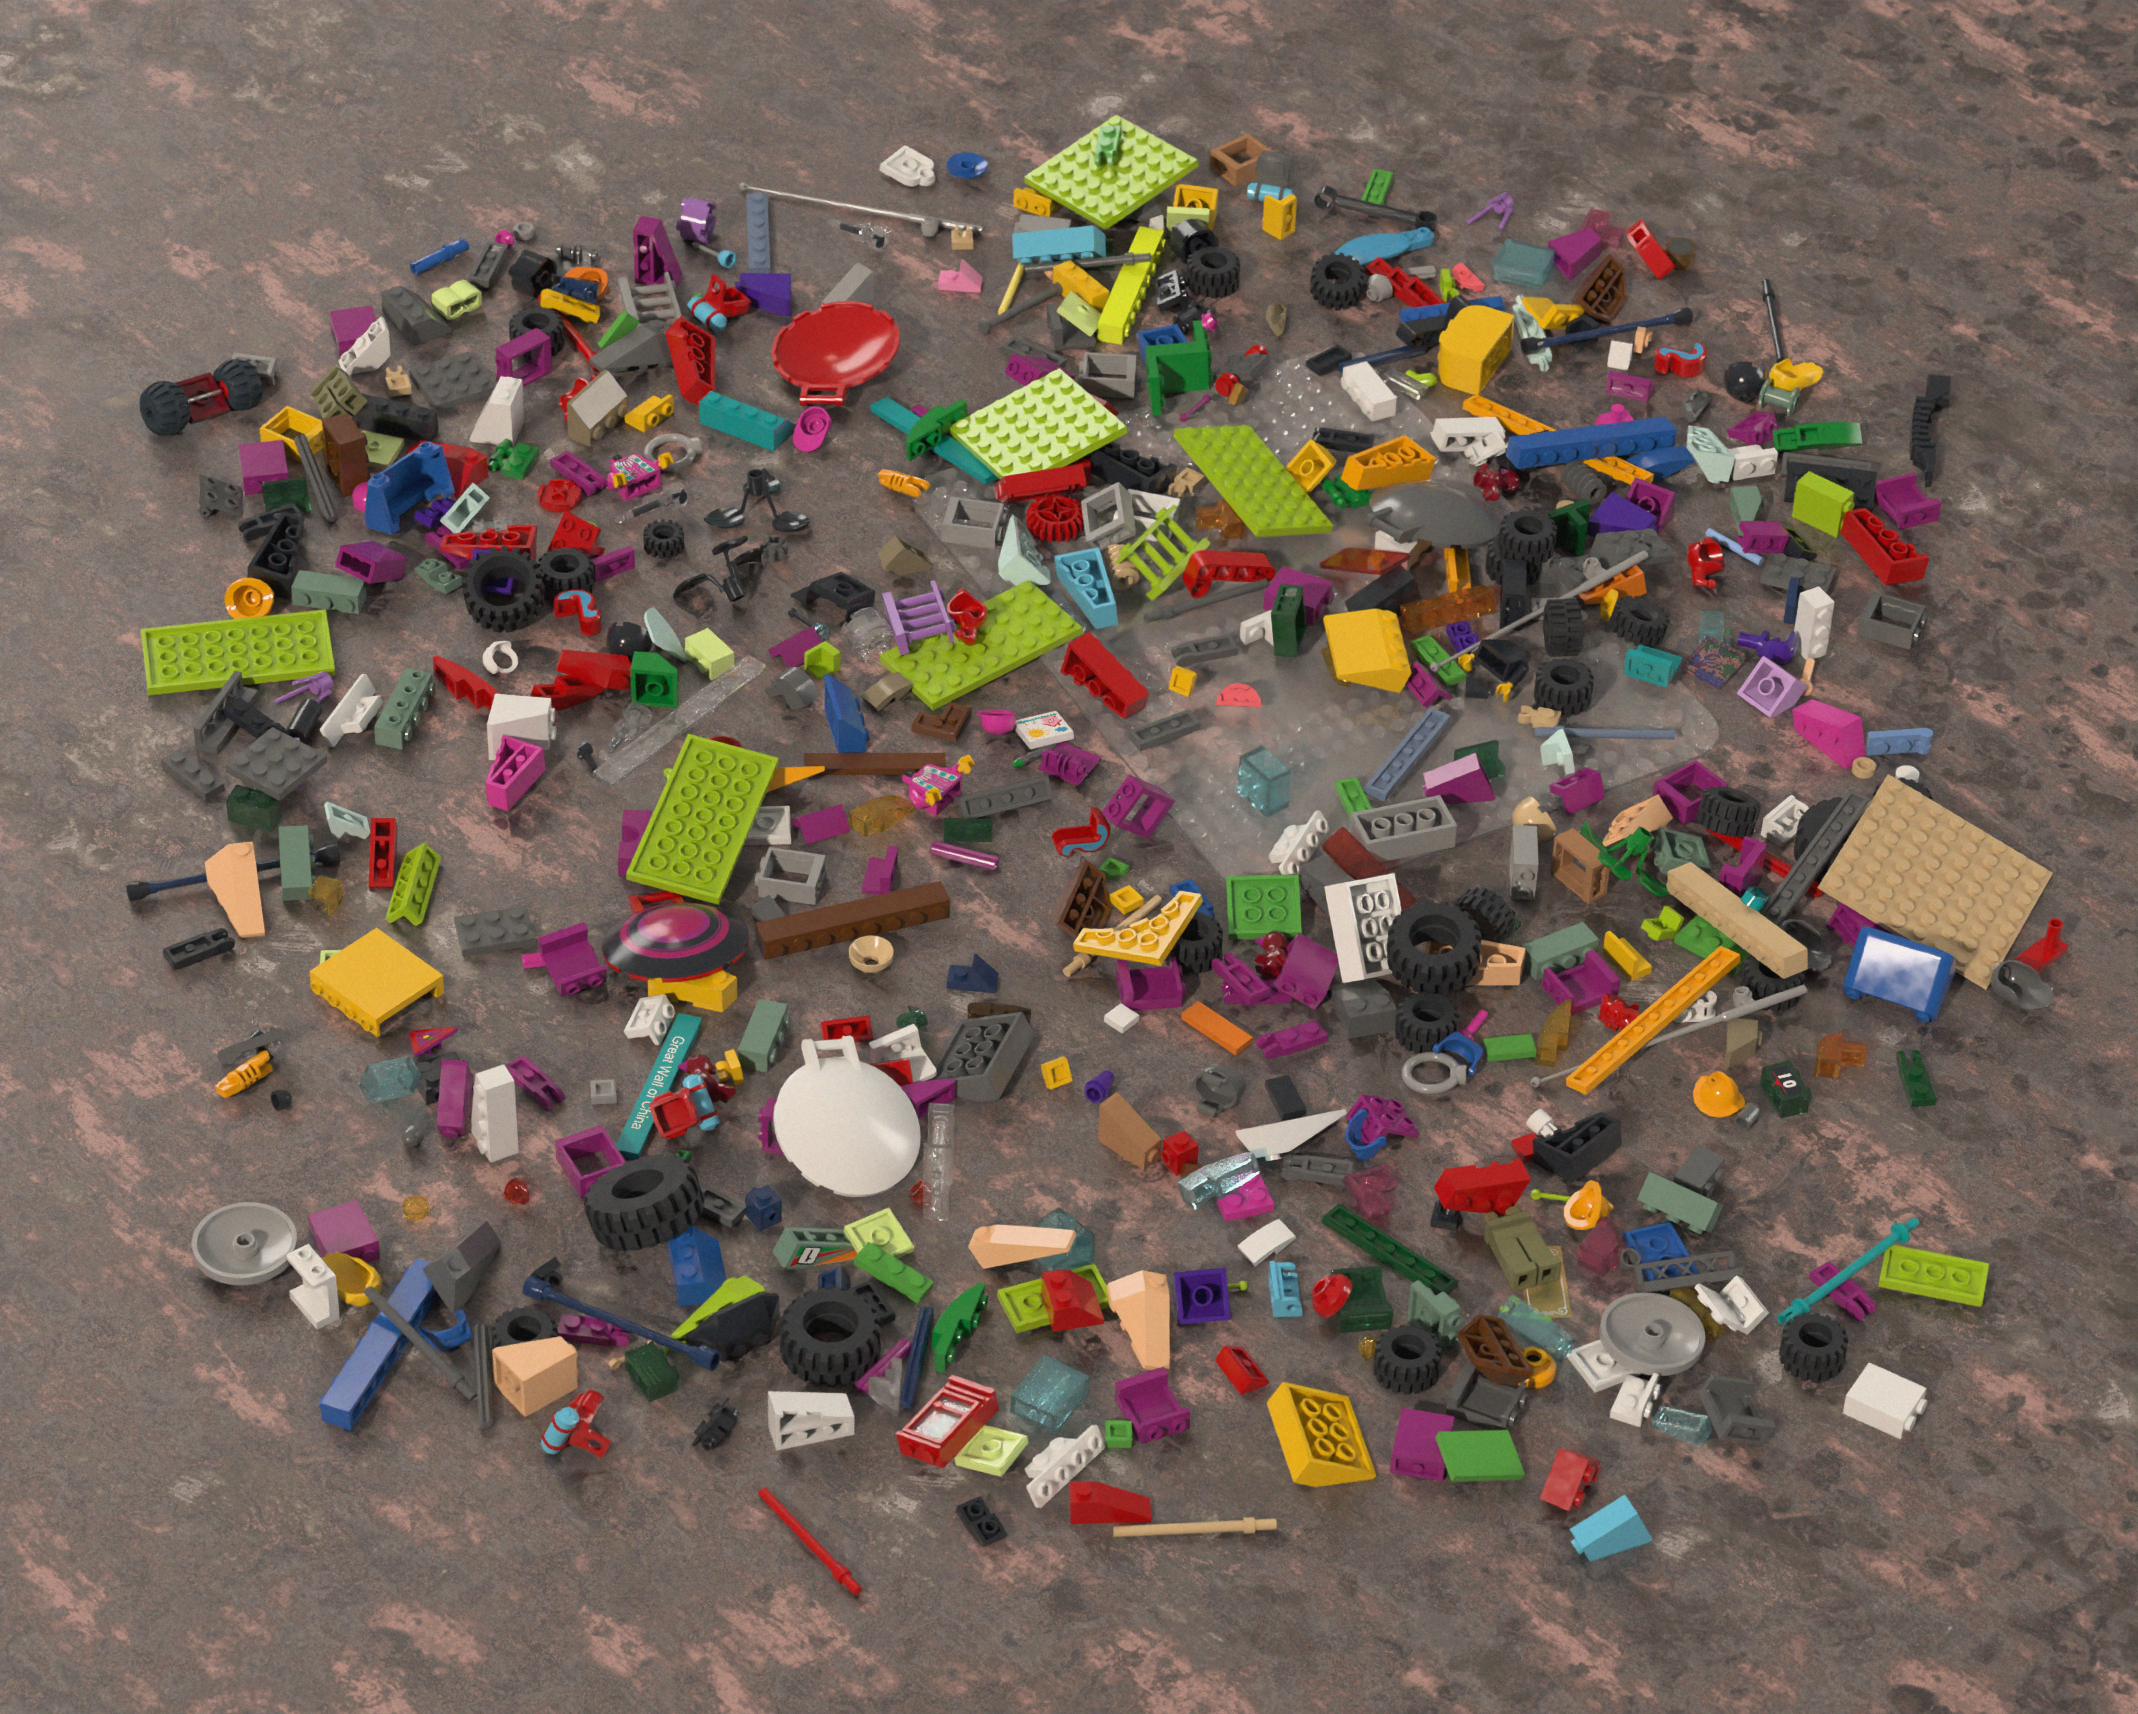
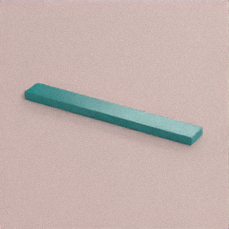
[870,397,999,485]

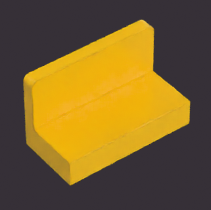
[1262,194,1297,240]
[1603,931,1652,982]

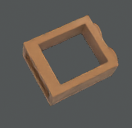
[1209,134,1273,187]
[1551,828,1610,904]

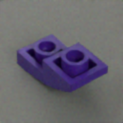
[414,497,456,528]
[1445,620,1480,655]

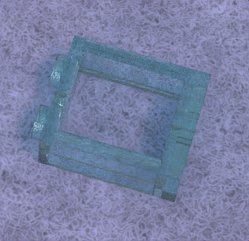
[1497,1294,1576,1362]

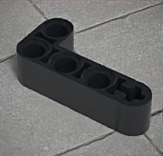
[1396,295,1474,349]

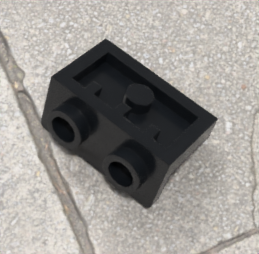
[1153,270,1190,311]

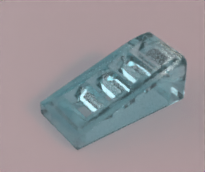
[1650,1406,1712,1448]

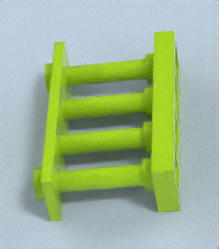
[1115,504,1211,601]

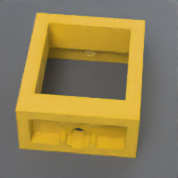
[260,406,324,464]

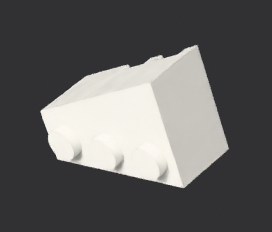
[1374,530,1432,572]
[768,1391,854,1451]

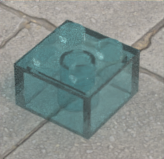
[1237,746,1291,817]

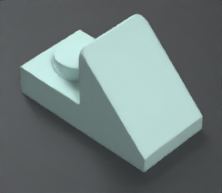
[1540,729,1575,774]
[324,802,370,843]

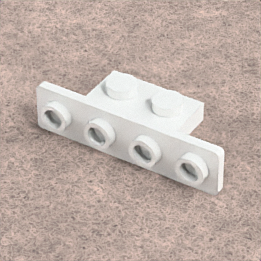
[320,674,384,747]
[1268,810,1329,875]
[1025,1425,1106,1508]

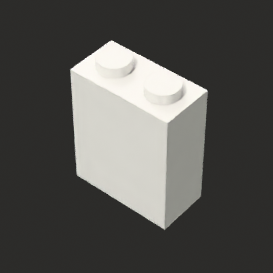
[1843,1363,1928,1439]

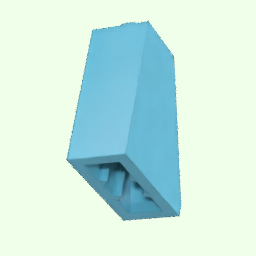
[1570,1495,1653,1561]

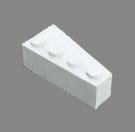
[470,1064,519,1163]

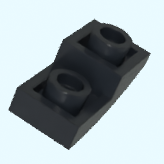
[955,1496,1008,1547]

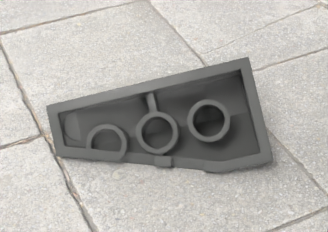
[423,1221,501,1313]

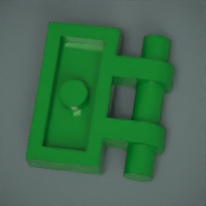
[488,439,539,480]
[1321,474,1372,509]

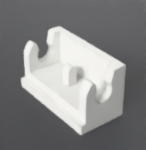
[1761,795,1809,847]

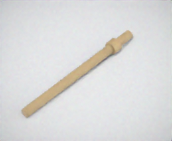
[1063,895,1162,977]
[1113,1517,1277,1537]

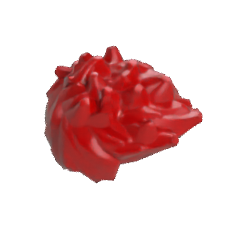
[1597,993,1641,1032]

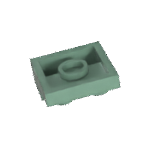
[1649,827,1712,875]
[1407,1280,1463,1351]

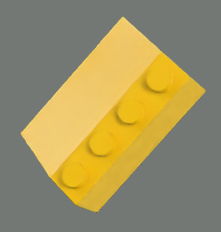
[1323,609,1411,693]
[1267,1382,1377,1487]

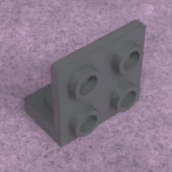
[1046,303,1096,350]

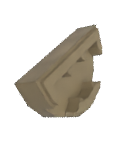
[1266,303,1289,337]

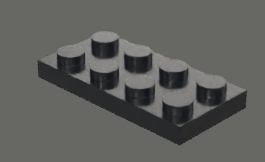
[1784,462,1877,512]

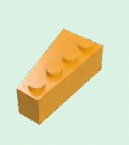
[1341,435,1437,491]

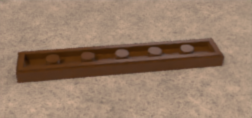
[804,753,946,775]

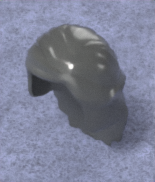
[1779,919,1832,972]
[1991,960,2054,1010]

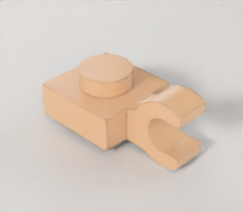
[1633,326,1652,353]

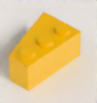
[648,970,737,1013]

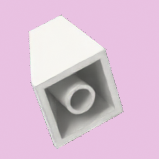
[470,376,524,448]
[487,694,556,760]

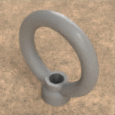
[643,433,702,472]
[1401,1051,1467,1094]

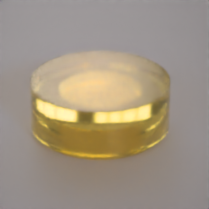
[402,1195,429,1220]

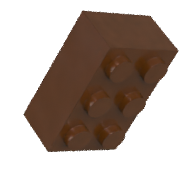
[322,413,370,498]

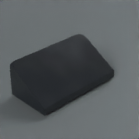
[1782,526,1818,561]

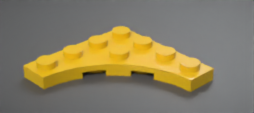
[1073,891,1203,966]

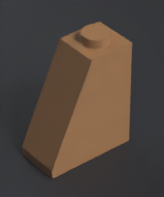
[1098,1092,1161,1170]

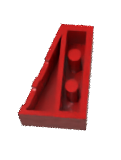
[1434,1158,1531,1216]

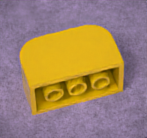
[1437,305,1515,395]

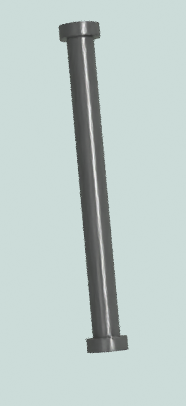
[979,282,1063,334]

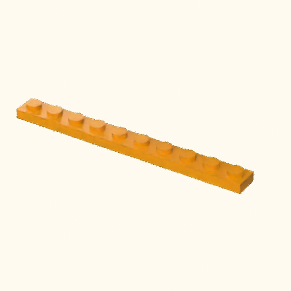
[1462,394,1654,485]
[1566,946,1741,1095]

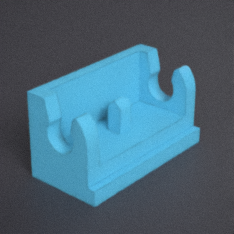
[1268,1261,1302,1317]

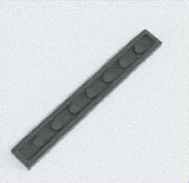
[1760,789,1871,927]

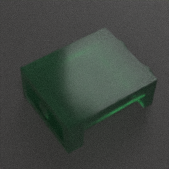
[1330,1266,1393,1333]

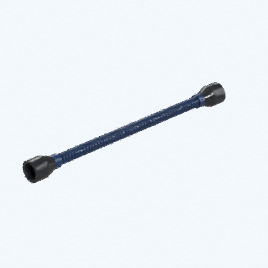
[1520,307,1693,355]
[126,843,341,902]

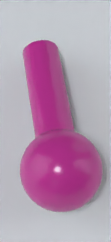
[1457,1010,1488,1041]

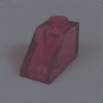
[1577,1216,1620,1277]

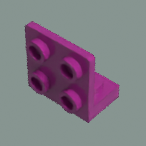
[1346,1094,1420,1146]

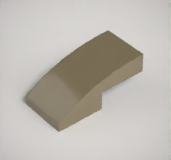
[861,672,913,712]

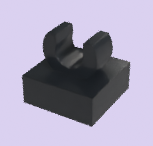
[1430,1199,1460,1231]
[530,1257,563,1288]

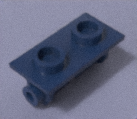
[553,276,597,304]

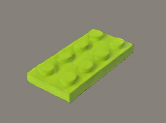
[1878,1245,1989,1307]
[997,1264,1110,1334]

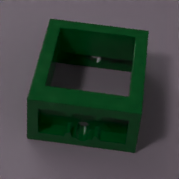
[1271,584,1306,657]

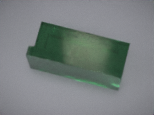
[1453,740,1506,779]

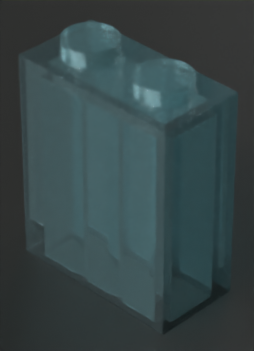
[1491,239,1555,290]
[1010,1355,1089,1434]

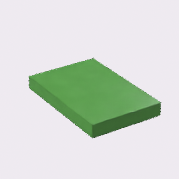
[1435,1430,1525,1482]

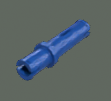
[410,237,469,276]

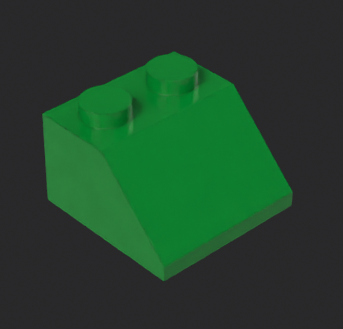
[630,651,679,708]

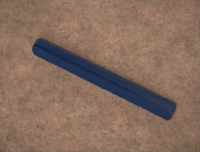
[1338,345,1427,375]
[900,1306,934,1409]

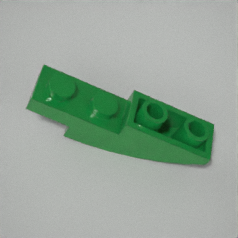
[906,399,967,461]
[1772,422,1862,453]
[932,1282,988,1373]

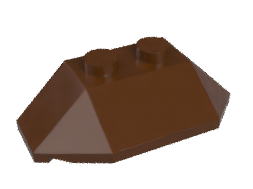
[1571,254,1627,323]
[1049,860,1112,939]
[1457,1314,1533,1386]

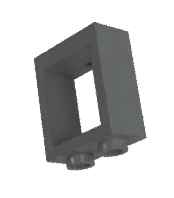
[1857,591,1928,650]

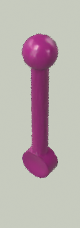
[1180,394,1211,422]

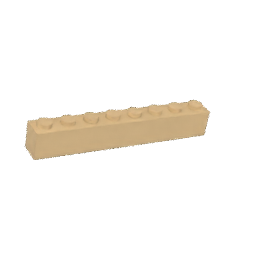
[1666,862,1808,979]

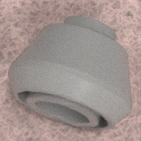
[1365,274,1393,302]

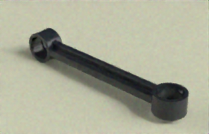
[1314,186,1437,232]

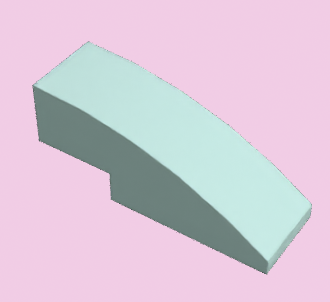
[440,483,490,534]

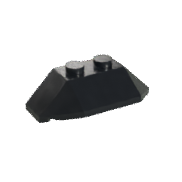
[686,1292,779,1362]

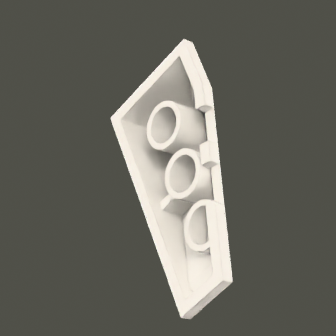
[1236,1109,1347,1161]

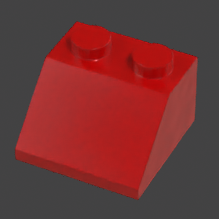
[1041,1269,1104,1332]

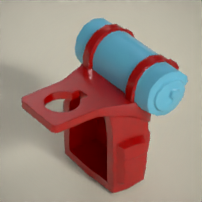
[687,274,751,333]
[649,1074,720,1139]
[541,1389,611,1458]

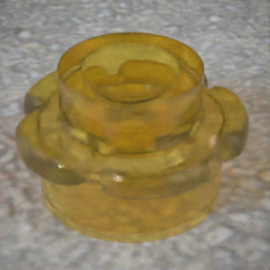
[1358,1335,1377,1361]

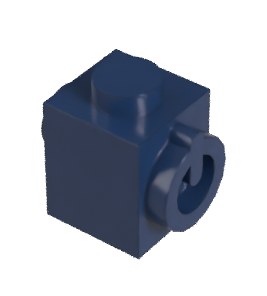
[745,1185,782,1231]

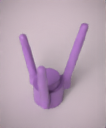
[1467,192,1514,230]
[275,671,334,704]

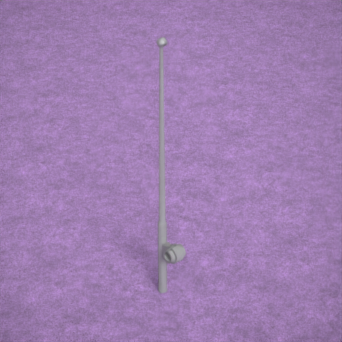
[739,182,983,236]
[1430,550,1648,672]
[1530,984,1807,1088]

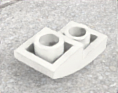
[1238,1219,1296,1267]

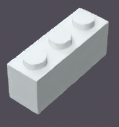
[1341,362,1397,422]
[1431,417,1505,452]
[1794,586,1835,660]

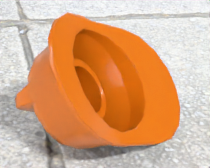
[564,267,610,301]

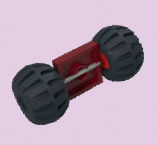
[139,359,263,436]

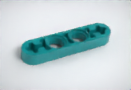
[1741,885,1771,911]

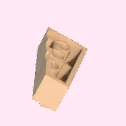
[1423,940,1525,986]

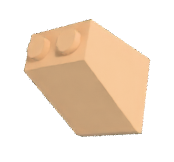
[492,1336,579,1417]

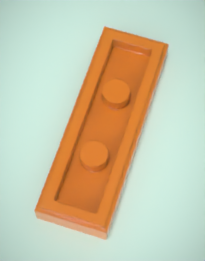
[1181,1001,1253,1056]

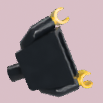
[1458,639,1531,702]

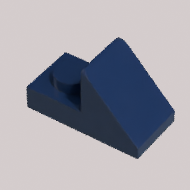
[947,954,999,993]

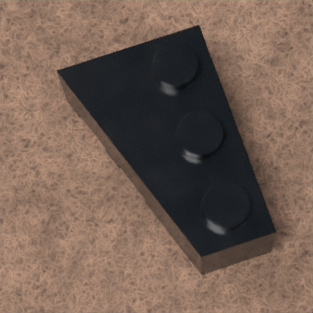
[1532,1112,1622,1183]

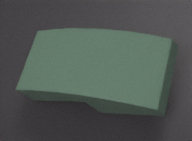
[415,558,462,594]

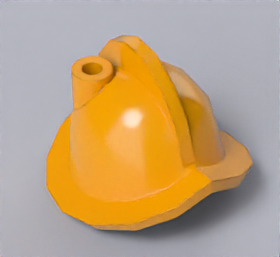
[224,578,274,619]
[1693,1071,1745,1118]
[1564,1180,1614,1230]

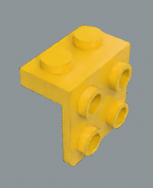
[1521,297,1585,330]

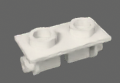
[1464,431,1508,466]

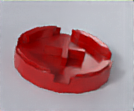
[537,479,582,513]

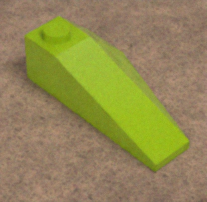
[663,1275,765,1354]

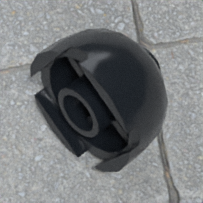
[1724,362,1767,402]
[606,622,653,664]

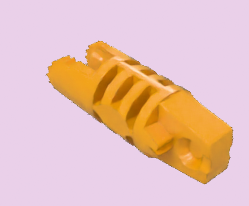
[878,469,930,498]
[215,1050,273,1098]

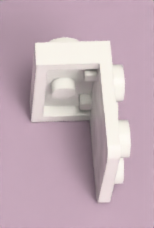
[1728,445,1778,481]
[869,1024,937,1087]
[1695,1275,1769,1335]

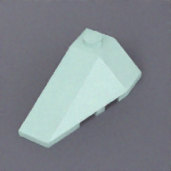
[998,515,1051,586]

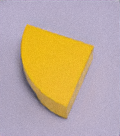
[1600,589,1618,622]

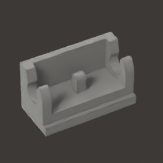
[232,353,279,385]

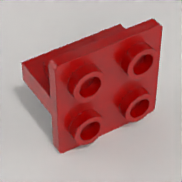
[547,511,606,558]

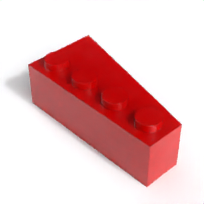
[665,316,715,406]
[1840,508,1930,586]
[1060,632,1150,720]

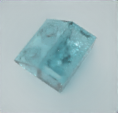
[1035,1207,1095,1271]

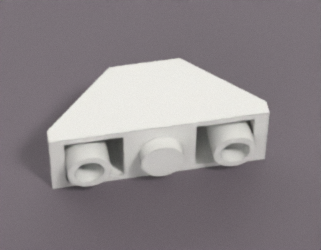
[339,317,391,375]

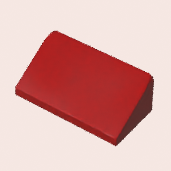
[820,1015,874,1043]
[1215,1346,1269,1394]

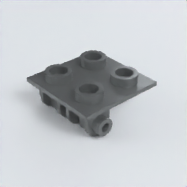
[552,243,601,279]
[198,474,242,517]

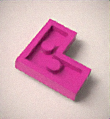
[1217,1169,1274,1222]

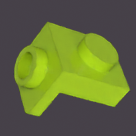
[1641,906,1684,941]

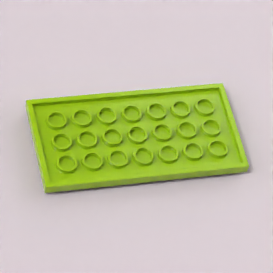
[1173,425,1334,537]
[879,580,1083,710]
[141,609,335,695]
[626,734,779,905]

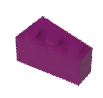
[633,216,683,287]
[1825,903,1894,947]

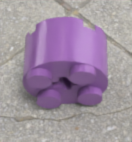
[676,197,717,244]

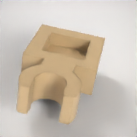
[385,366,412,397]
[1168,467,1205,500]
[1518,705,1561,728]

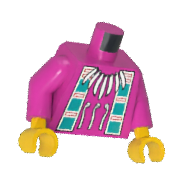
[607,452,674,501]
[902,755,975,817]

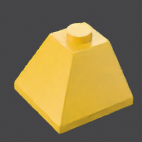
[1285,439,1337,495]

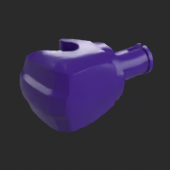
[1737,630,1799,665]

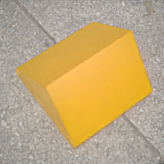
[1173,183,1218,231]

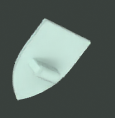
[644,608,687,662]

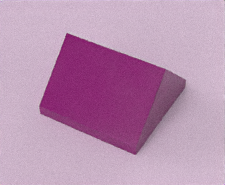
[1626,477,1676,534]

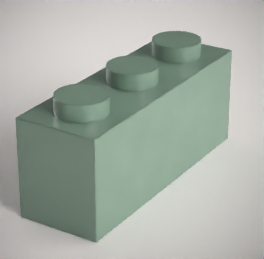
[291,570,367,614]
[279,825,316,901]
[1522,922,1599,981]
[738,999,791,1072]
[1637,1172,1724,1235]

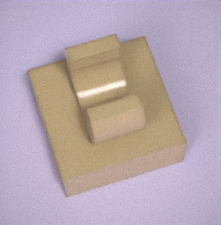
[951,225,973,250]

